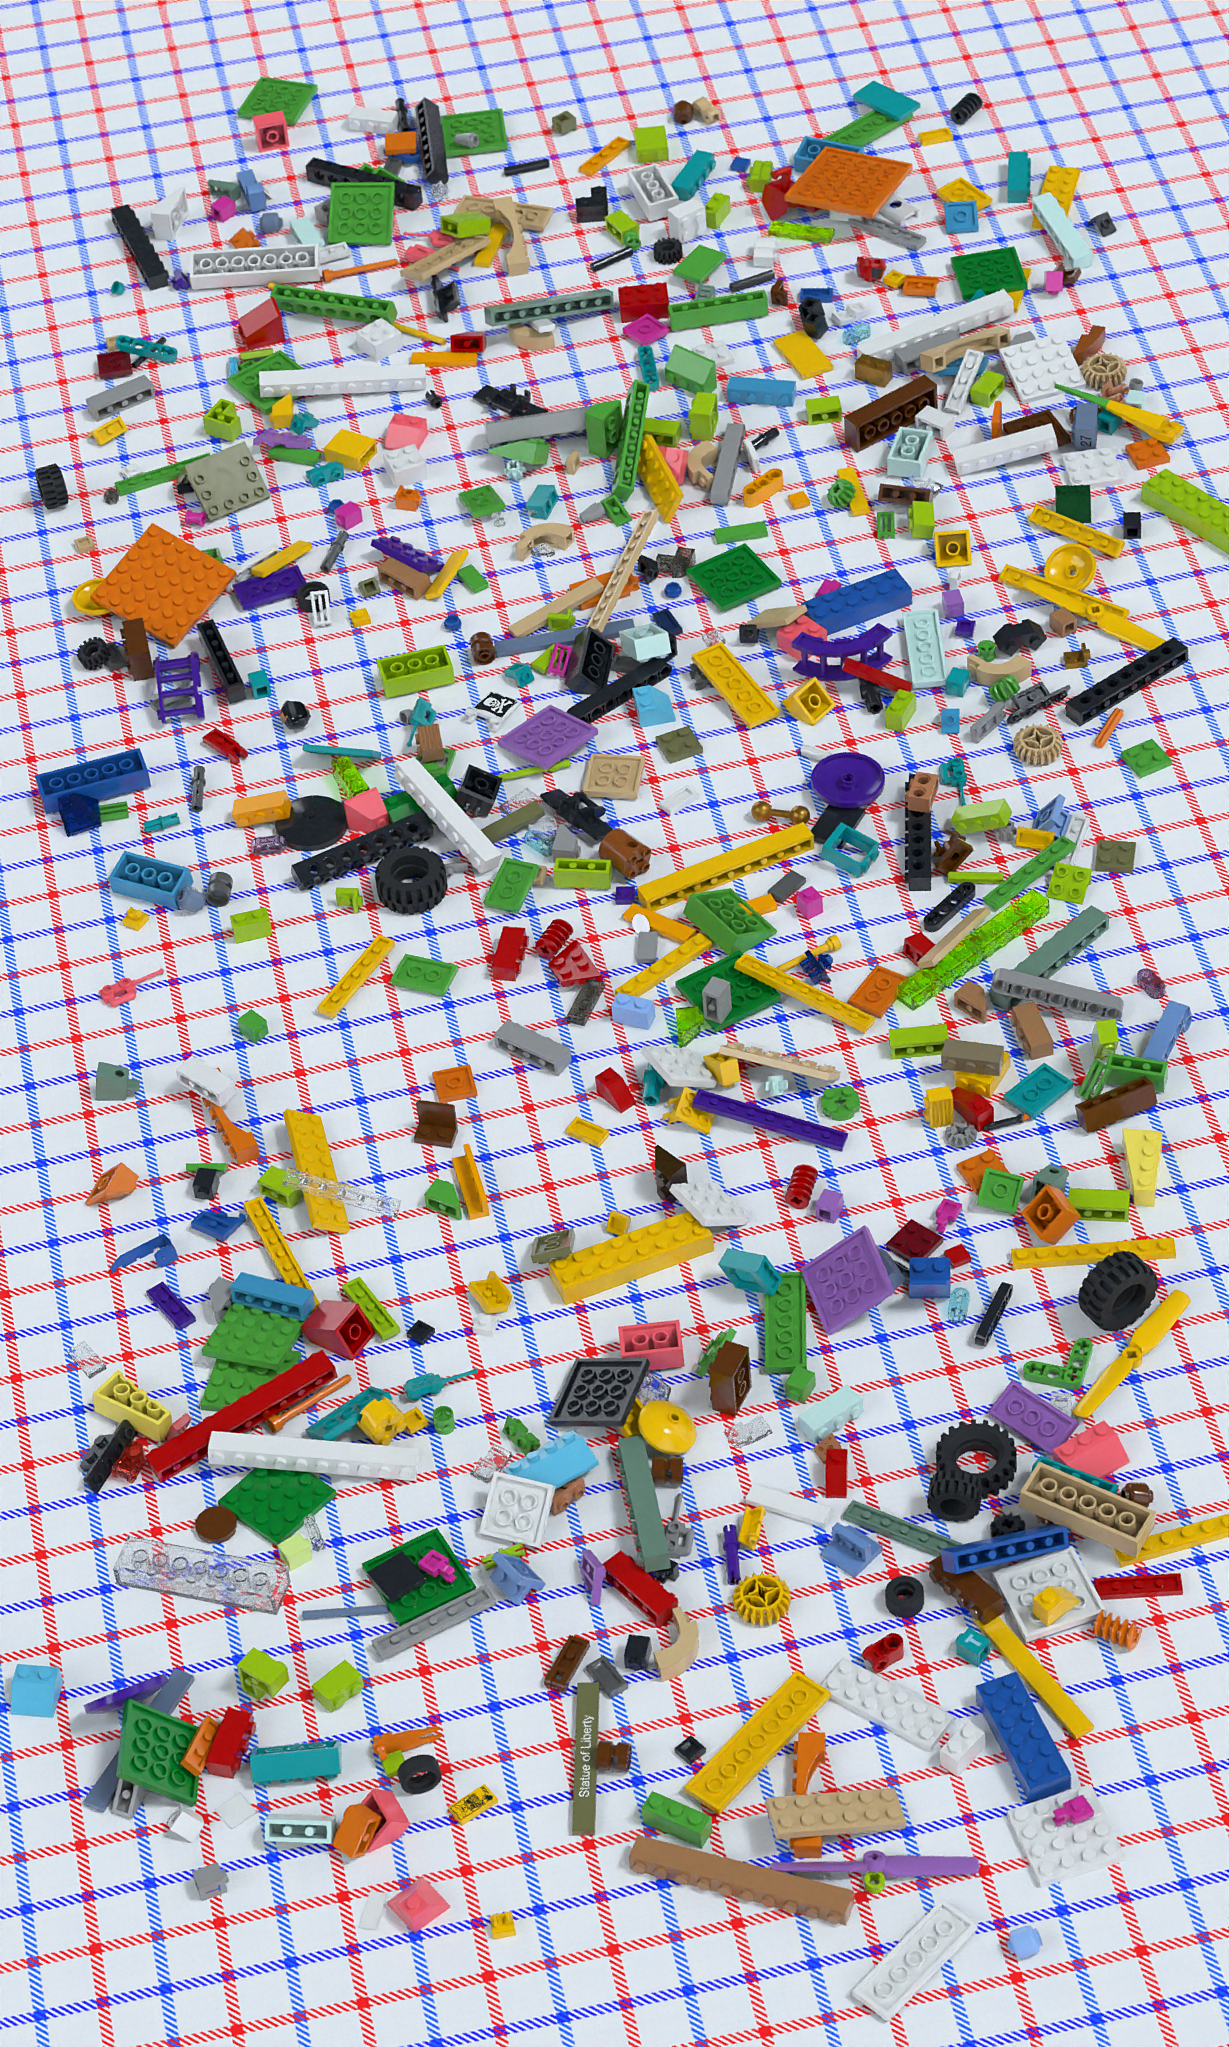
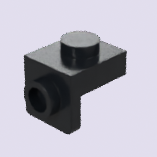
[637,554,659,584]

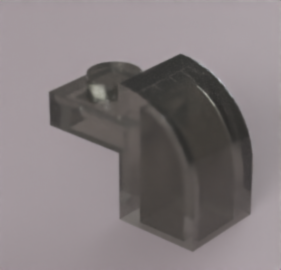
[656,547,696,578]

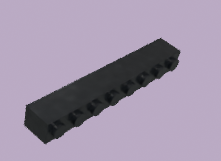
[415,97,449,189]
[110,204,170,291]

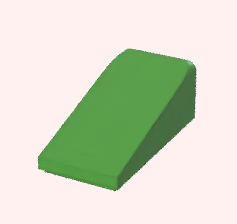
[600,494,632,527]

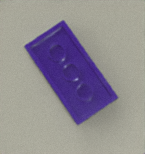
[370,536,444,572]
[232,565,307,611]

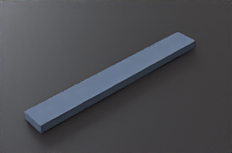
[494,618,635,658]
[84,1668,195,1813]

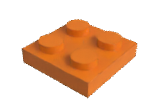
[1125,438,1170,471]
[957,1149,1010,1195]

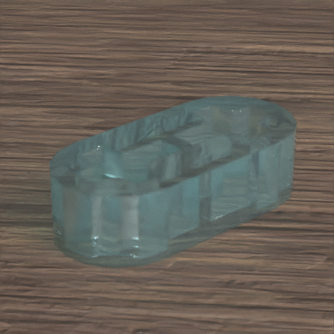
[842,323,871,345]
[524,830,554,857]
[948,1288,969,1324]

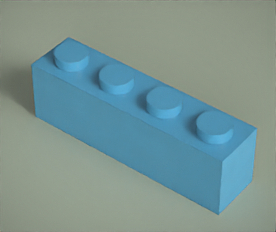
[726,376,797,407]
[230,1272,315,1321]

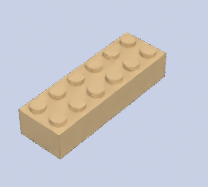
[1019,1462,1156,1558]

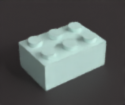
[887,427,933,479]
[619,623,671,662]

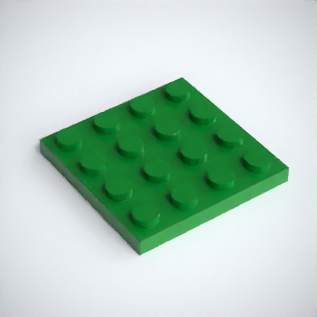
[950,246,1028,300]
[686,543,782,612]
[675,950,781,1032]
[218,1468,337,1548]
[362,1528,476,1626]
[116,1698,199,1807]

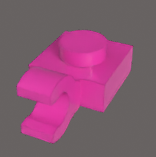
[935,1198,962,1233]
[418,1549,457,1583]
[1052,1794,1094,1826]

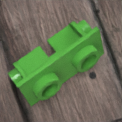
[502,1415,541,1456]

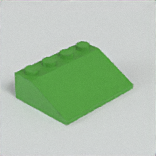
[683,888,777,955]

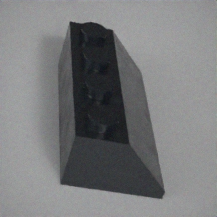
[564,626,615,695]

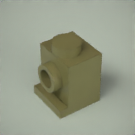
[552,110,577,135]

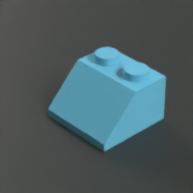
[632,685,676,728]
[11,1664,63,1718]

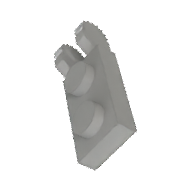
[970,701,1006,743]

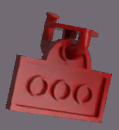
[762,166,822,221]

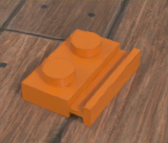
[902,275,939,297]

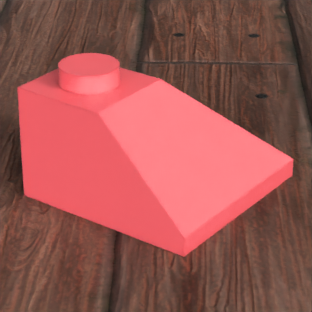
[343,787,390,833]
[387,1876,450,1934]

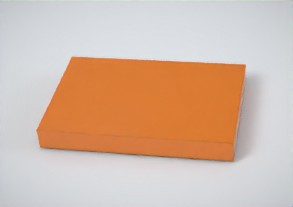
[847,965,910,1019]

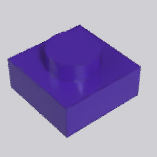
[955,619,976,638]
[615,886,635,905]

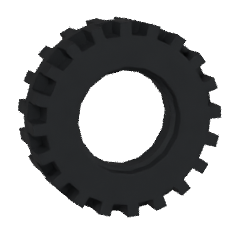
[936,1419,1017,1499]

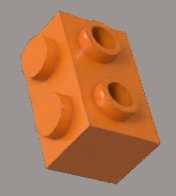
[332,1803,381,1858]

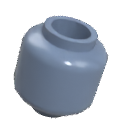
[259,212,283,234]
[177,886,206,913]

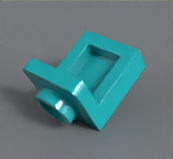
[290,412,319,435]

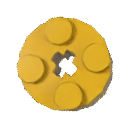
[357,1397,407,1446]

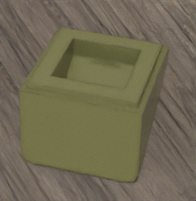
[358,577,381,598]

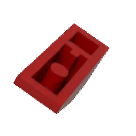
[951,1087,994,1132]

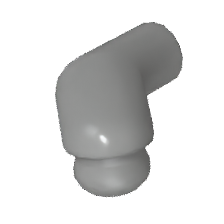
[445,862,468,877]

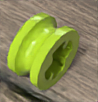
[864,1872,885,1894]

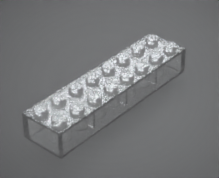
[113,1536,291,1615]

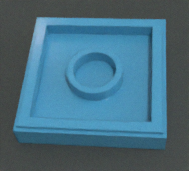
[944,200,979,234]

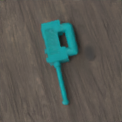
[407,697,437,747]
[940,757,968,806]
[403,1368,478,1400]

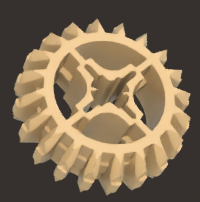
[1081,352,1127,389]
[1013,724,1063,766]

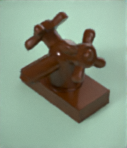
[933,829,974,875]

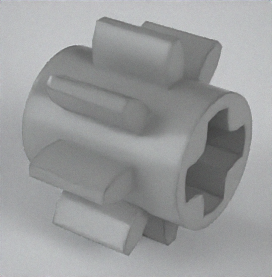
[993,820,1017,842]

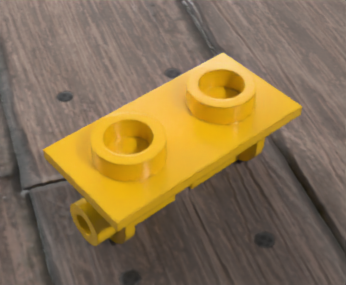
[738,1506,766,1551]

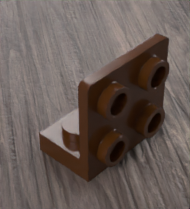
[414,1100,458,1148]

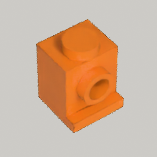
[395,485,422,512]

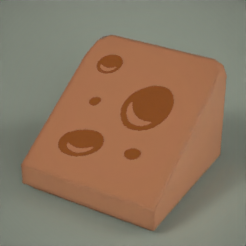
[814,1433,842,1464]

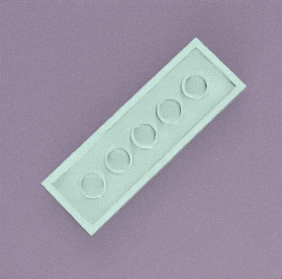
[902,609,948,688]

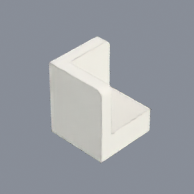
[168,1804,204,1842]

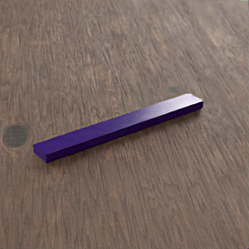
[692,1089,848,1152]

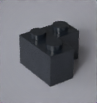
[575,186,609,223]

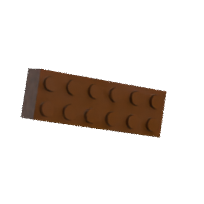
[844,375,938,453]

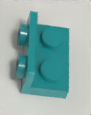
[305,461,345,488]

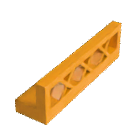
[451,1143,490,1220]

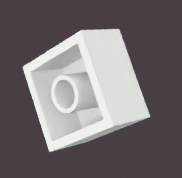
[668,198,707,244]
[356,318,403,362]
[383,444,428,489]

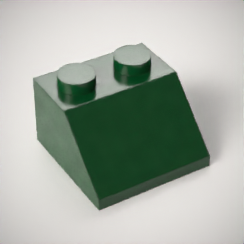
[1055,485,1091,523]

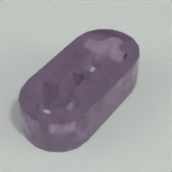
[251,835,286,856]
[1137,969,1165,999]

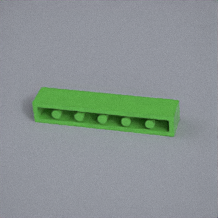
[668,290,769,331]

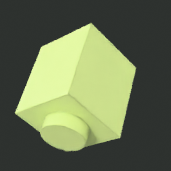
[278,1533,313,1571]

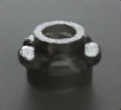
[103,489,119,505]

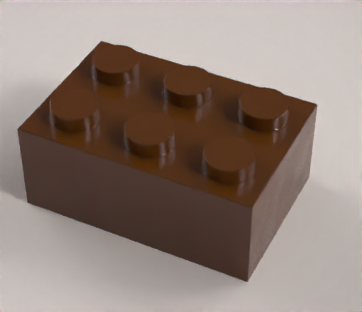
[120,617,155,682]
[707,1340,752,1417]

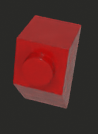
[450,331,487,352]
[595,1067,636,1113]
[825,1449,848,1498]

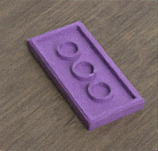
[988,1379,1079,1457]

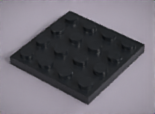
[548,1358,651,1427]

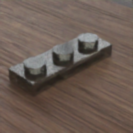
[566,979,605,1026]

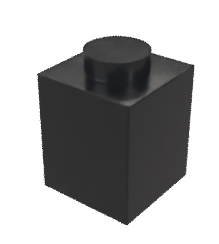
[1123,512,1141,539]
[192,1168,220,1200]
[624,1634,652,1671]

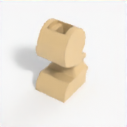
[692,96,721,124]

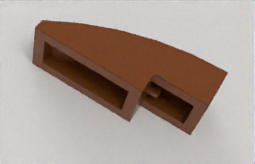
[1073,325,1106,367]

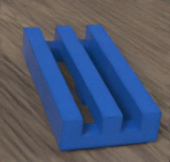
[800,288,834,303]

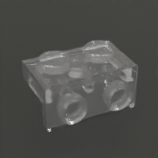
[637,1370,671,1406]

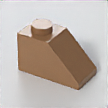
[954,980,987,1024]

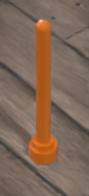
[322,259,398,283]
[266,1374,352,1433]

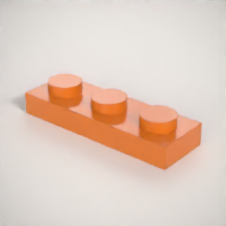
[180,1715,220,1777]

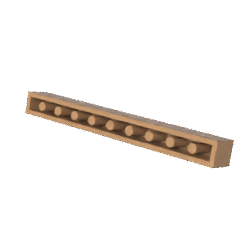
[629,1835,854,1926]

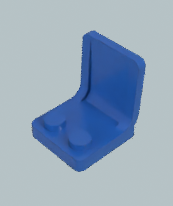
[909,1257,951,1299]

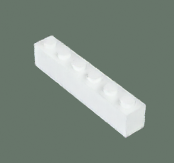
[952,424,1058,476]

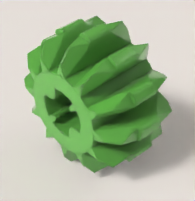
[826,478,856,509]
[988,675,1020,702]

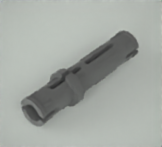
[320,531,349,573]
[191,765,206,812]

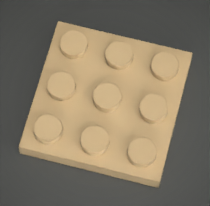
[583,753,645,799]

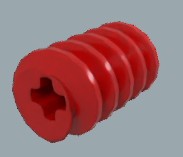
[535,919,573,960]
[785,1164,818,1209]

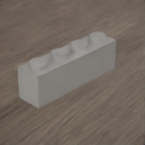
[895,330,960,375]
[86,374,156,422]
[494,1020,572,1076]

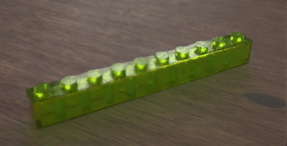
[897,889,1049,1011]

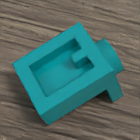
[504,662,534,688]

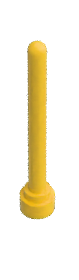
[776,934,841,972]

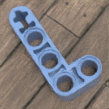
[236,169,267,212]
[1142,1000,1192,1062]

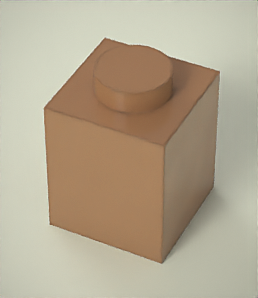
[1049,607,1077,638]

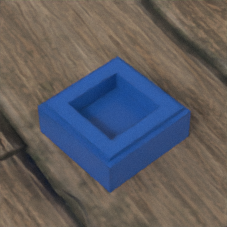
[730,157,751,173]

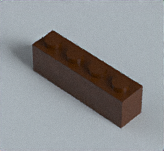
[1075,1076,1158,1133]
[929,1555,1005,1625]

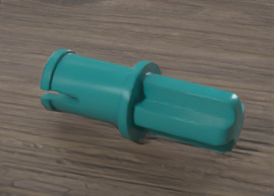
[143,812,180,833]

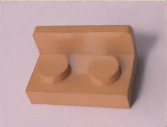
[550,1478,586,1516]

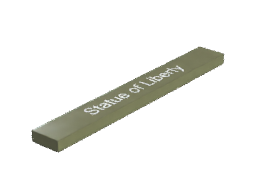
[572,1682,600,1836]

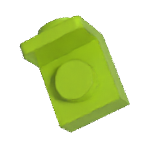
[548,609,576,631]
[335,888,363,914]

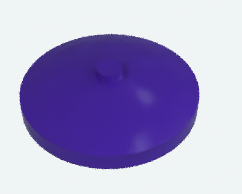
[811,752,885,808]
[83,1673,169,1714]

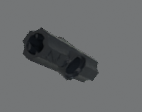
[857,677,883,714]

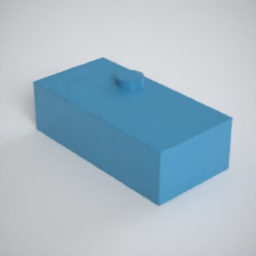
[793,136,865,173]
[108,851,194,910]

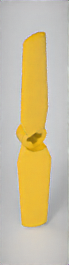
[1023,579,1165,651]
[1072,1290,1191,1418]

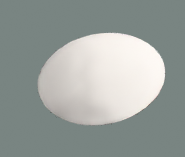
[632,914,650,934]

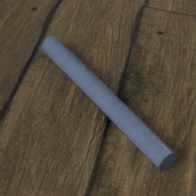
[302,1605,389,1619]

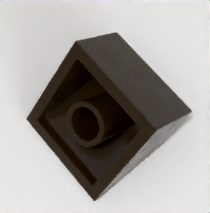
[655,1145,688,1204]

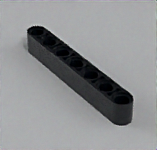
[566,657,672,724]

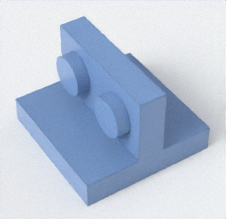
[1032,794,1072,841]
[822,1522,882,1578]
[489,1552,546,1605]

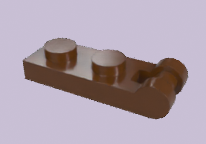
[544,1635,590,1693]

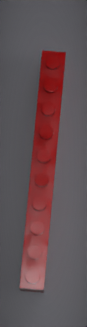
[145,1350,338,1483]

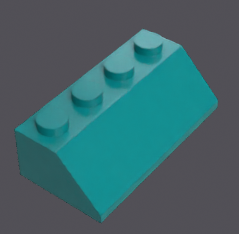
[250,1740,342,1785]

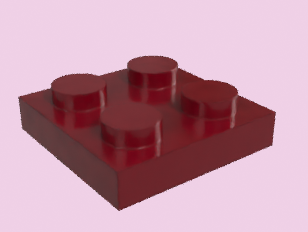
[96,351,133,379]
[886,1219,943,1261]

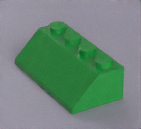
[383,773,463,833]

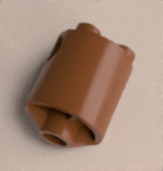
[598,828,651,880]

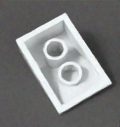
[150,187,189,241]

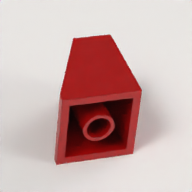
[237,297,286,351]
[301,1300,375,1361]

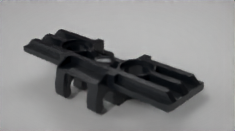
[472,383,550,418]
[540,789,613,840]

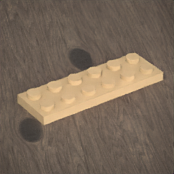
[453,195,554,232]
[400,235,491,281]
[719,1042,841,1081]
[765,1788,907,1839]

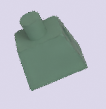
[95,1062,140,1101]
[1031,1164,1069,1201]

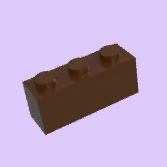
[878,483,934,505]

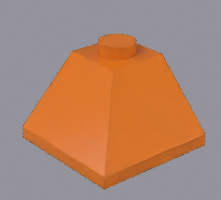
[85,1162,139,1206]

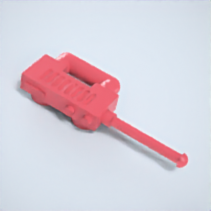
[403,230,459,247]
[404,244,460,272]
[99,968,164,1007]

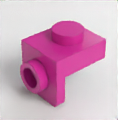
[815,578,842,597]

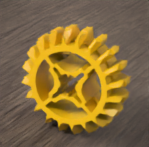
[733,1571,791,1626]

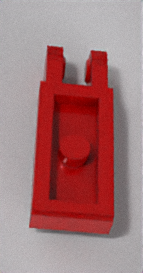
[202,728,248,764]

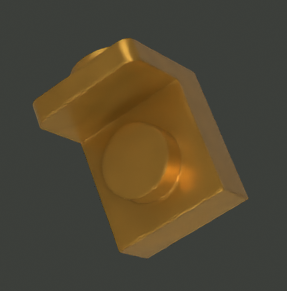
[1063,643,1091,670]

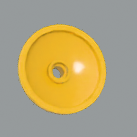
[1044,543,1097,591]
[72,578,111,616]
[638,1400,697,1455]

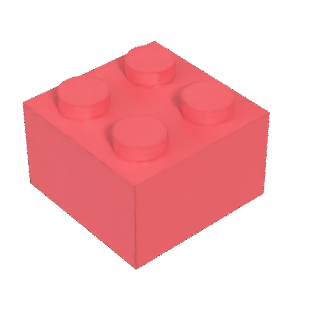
[252,111,290,153]
[776,614,827,661]

